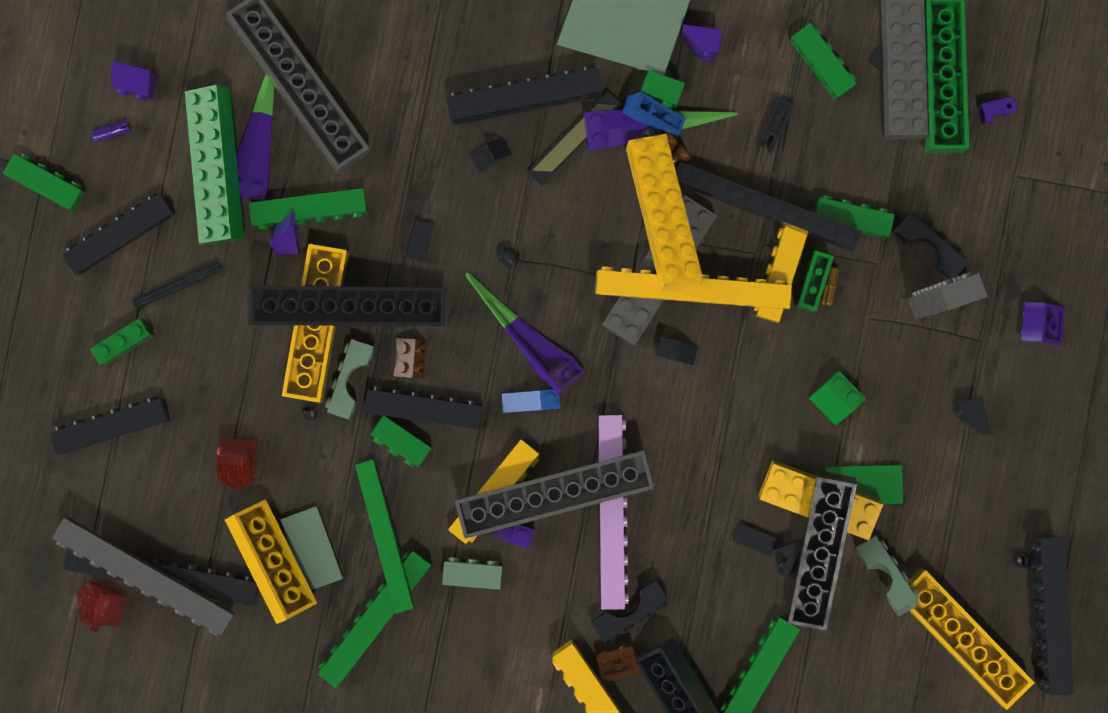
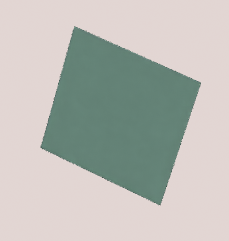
[557,0,690,75]

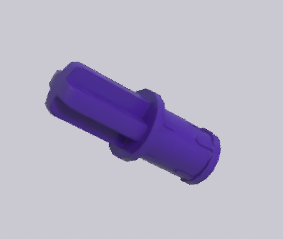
[91,120,131,142]

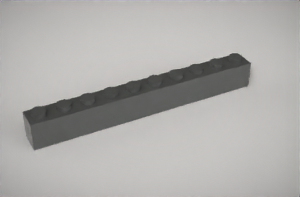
[52,517,236,636]

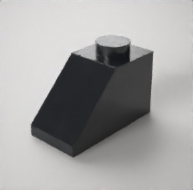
[656,337,698,366]
[954,397,991,435]

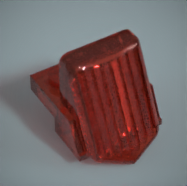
[216,439,258,490]
[77,580,127,632]

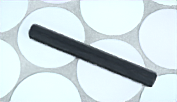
[132,262,222,309]

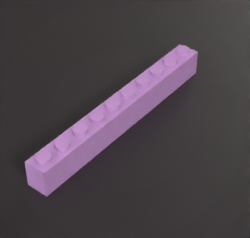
[598,415,628,609]

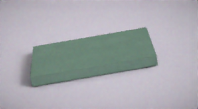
[281,506,343,590]

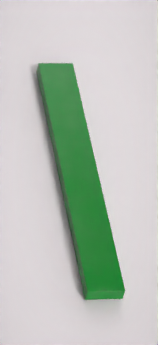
[355,460,415,614]

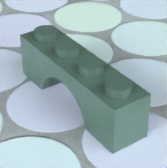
[326,339,375,420]
[856,536,919,617]

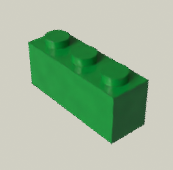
[795,250,834,313]
[90,318,154,366]
[370,415,432,468]

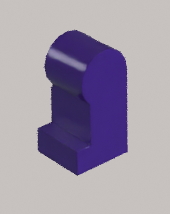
[977,98,1017,125]

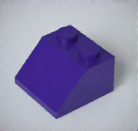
[680,24,722,62]
[111,61,158,101]
[1021,302,1065,345]

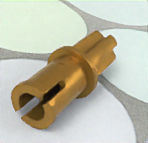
[821,267,840,306]

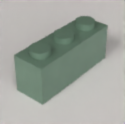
[442,557,503,590]

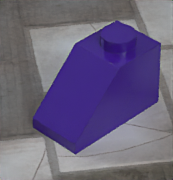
[270,213,300,255]
[493,524,535,549]

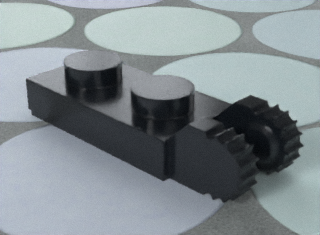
[757,97,795,153]

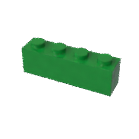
[789,23,856,100]
[3,153,86,212]
[814,196,895,239]

